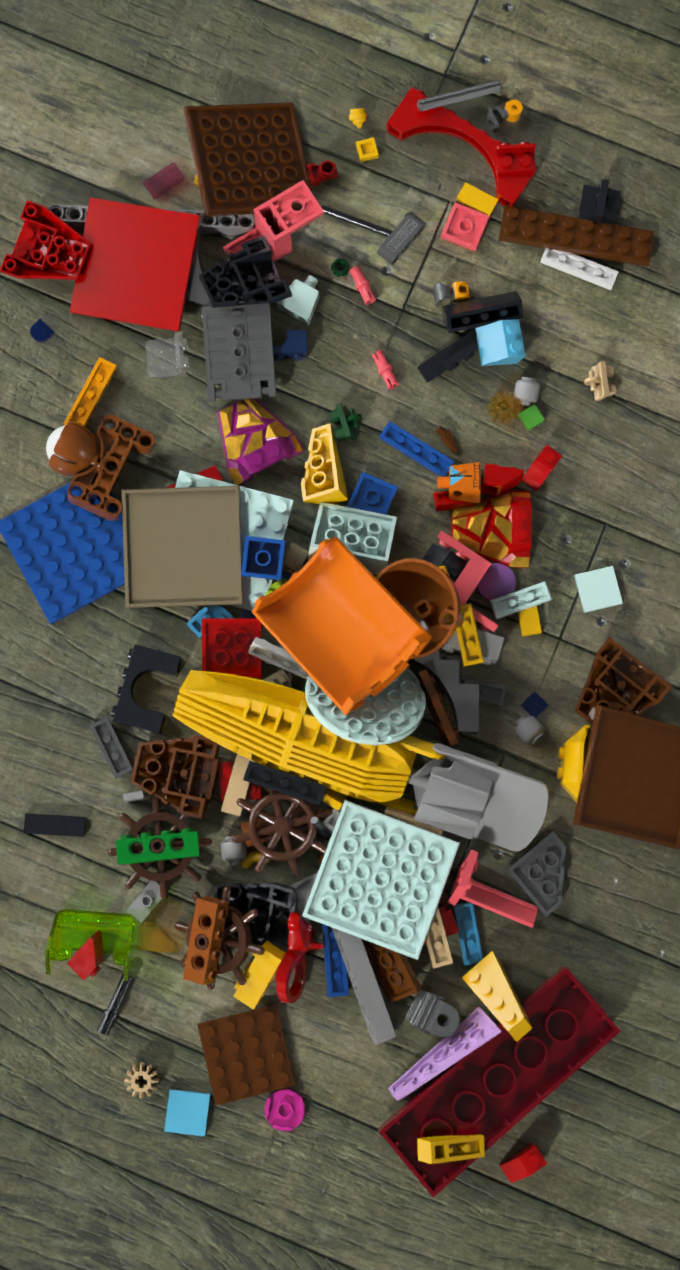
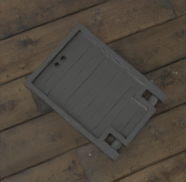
[202,303,277,402]

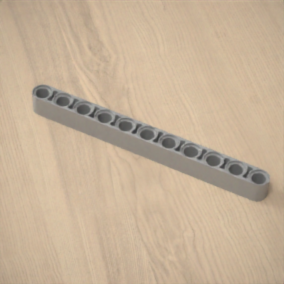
[48,204,255,236]

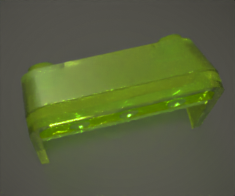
[45,909,136,981]

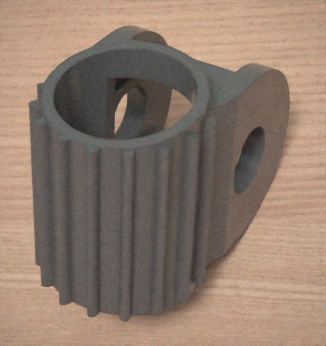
[405,989,460,1037]

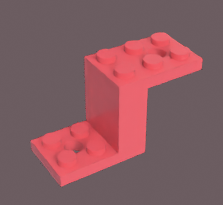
[223,180,324,262]
[437,531,499,633]

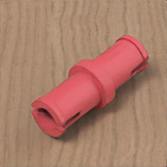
[349,266,376,305]
[372,350,399,390]

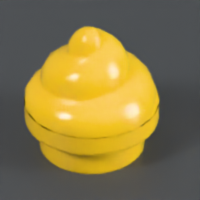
[349,108,368,129]

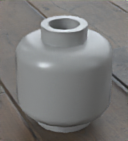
[513,377,540,406]
[515,716,545,745]
[220,836,247,865]

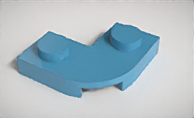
[186,605,235,638]

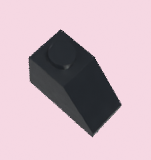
[422,544,467,581]

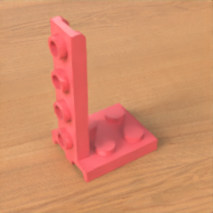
[447,849,539,928]

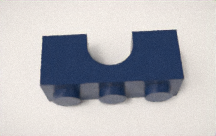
[273,329,308,362]

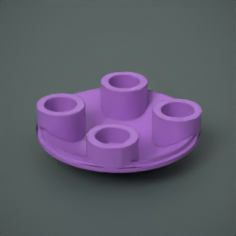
[477,563,516,601]

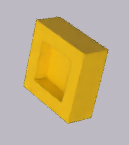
[356,138,379,162]

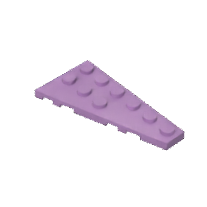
[388,1007,502,1101]

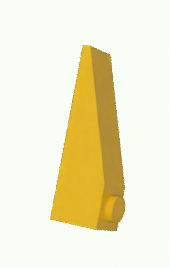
[301,424,348,504]

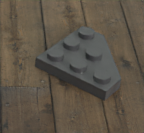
[506,831,566,917]

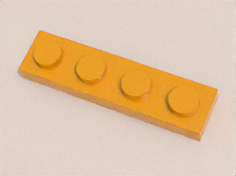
[64,357,117,426]

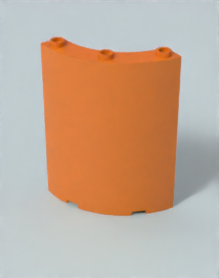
[252,537,432,716]

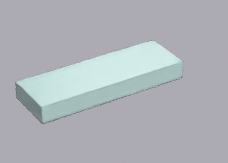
[489,581,552,620]

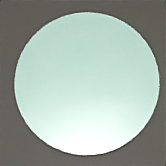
[305,667,426,745]

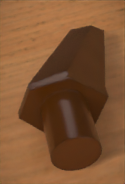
[435,425,458,454]

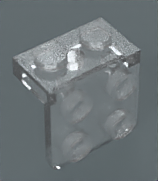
[146,331,189,379]

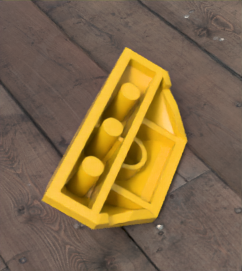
[557,725,590,803]

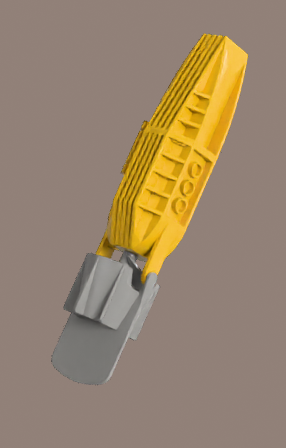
[173,670,549,851]

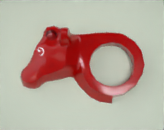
[275,911,324,1004]

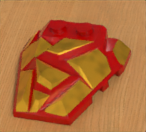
[451,491,532,568]

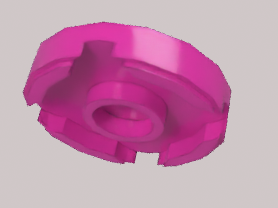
[265,1088,305,1131]

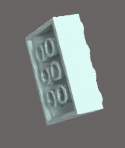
[308,502,397,575]

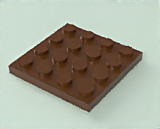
[197,1004,295,1105]

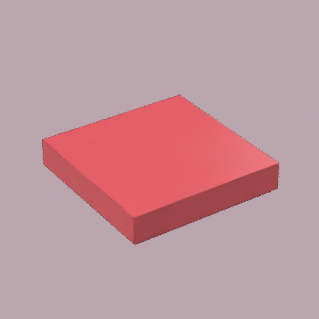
[441,202,490,252]

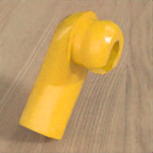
[241,850,270,870]

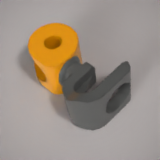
[487,100,523,132]
[433,281,470,306]

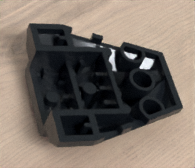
[199,236,292,308]
[213,882,299,953]

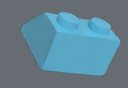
[475,319,526,366]

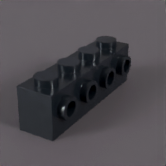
[442,291,523,333]

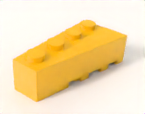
[462,951,532,1042]

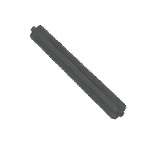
[417,80,501,111]

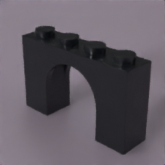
[111,644,182,734]

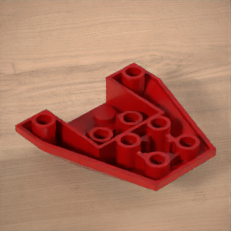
[0,200,91,280]

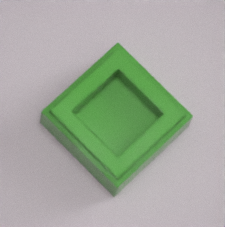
[518,404,545,431]

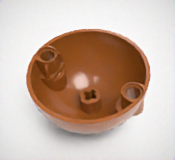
[375,558,464,659]

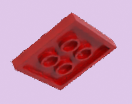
[202,618,262,678]

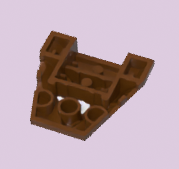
[575,637,672,724]
[130,735,221,819]

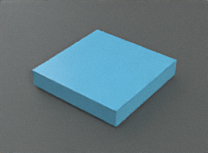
[164,1089,211,1136]

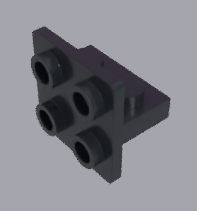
[578,179,621,225]

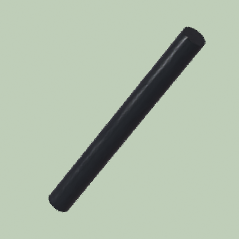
[321,205,393,237]

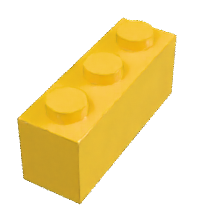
[233,941,286,1010]

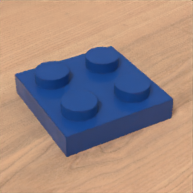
[347,472,398,515]

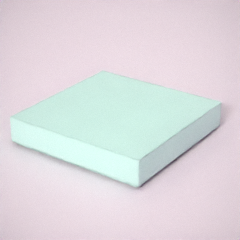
[574,566,623,613]

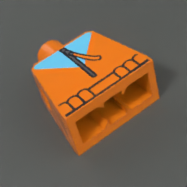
[437,462,480,503]

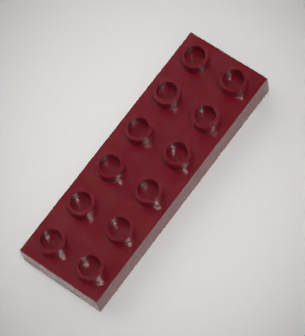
[378,966,621,1198]

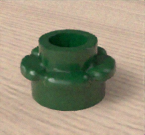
[331,258,350,277]

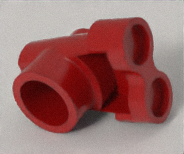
[307,160,338,187]

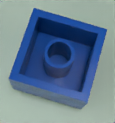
[241,536,287,581]

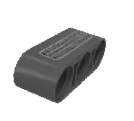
[377,212,426,265]

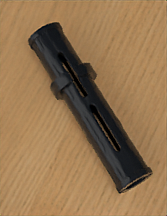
[97,973,134,1036]

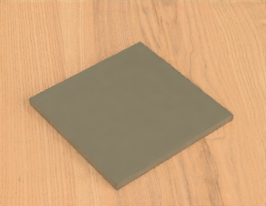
[122,486,244,608]

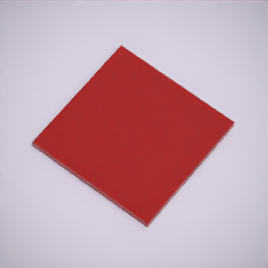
[70,198,201,332]

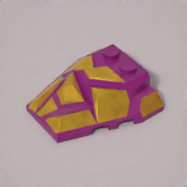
[217,399,305,486]

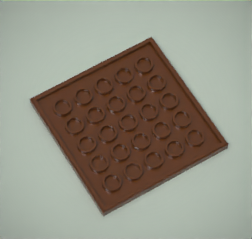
[183,102,313,217]

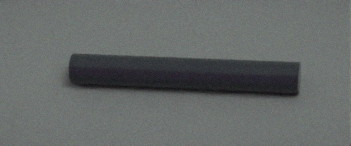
[310,816,332,842]

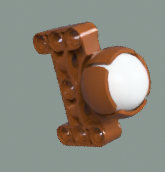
[46,415,155,521]

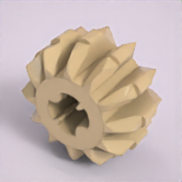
[124,1062,160,1099]

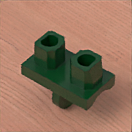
[329,403,363,440]

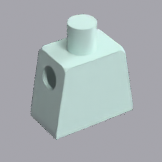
[276,275,319,325]

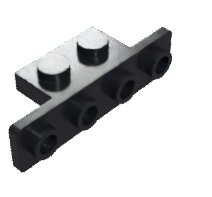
[417,327,479,383]

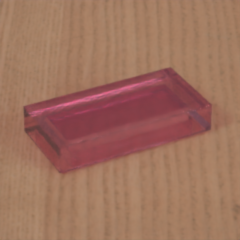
[143,162,185,200]

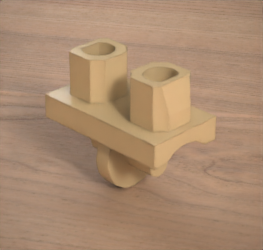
[584,361,616,401]

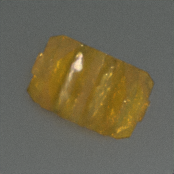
[487,391,520,425]

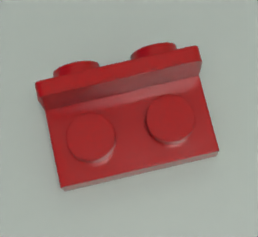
[495,142,536,175]

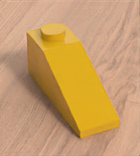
[417,1135,485,1164]

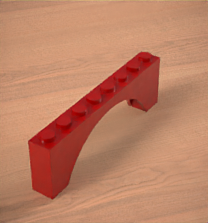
[386,87,538,207]

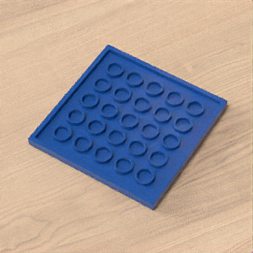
[0,474,125,625]

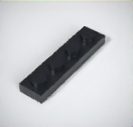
[243,761,327,806]

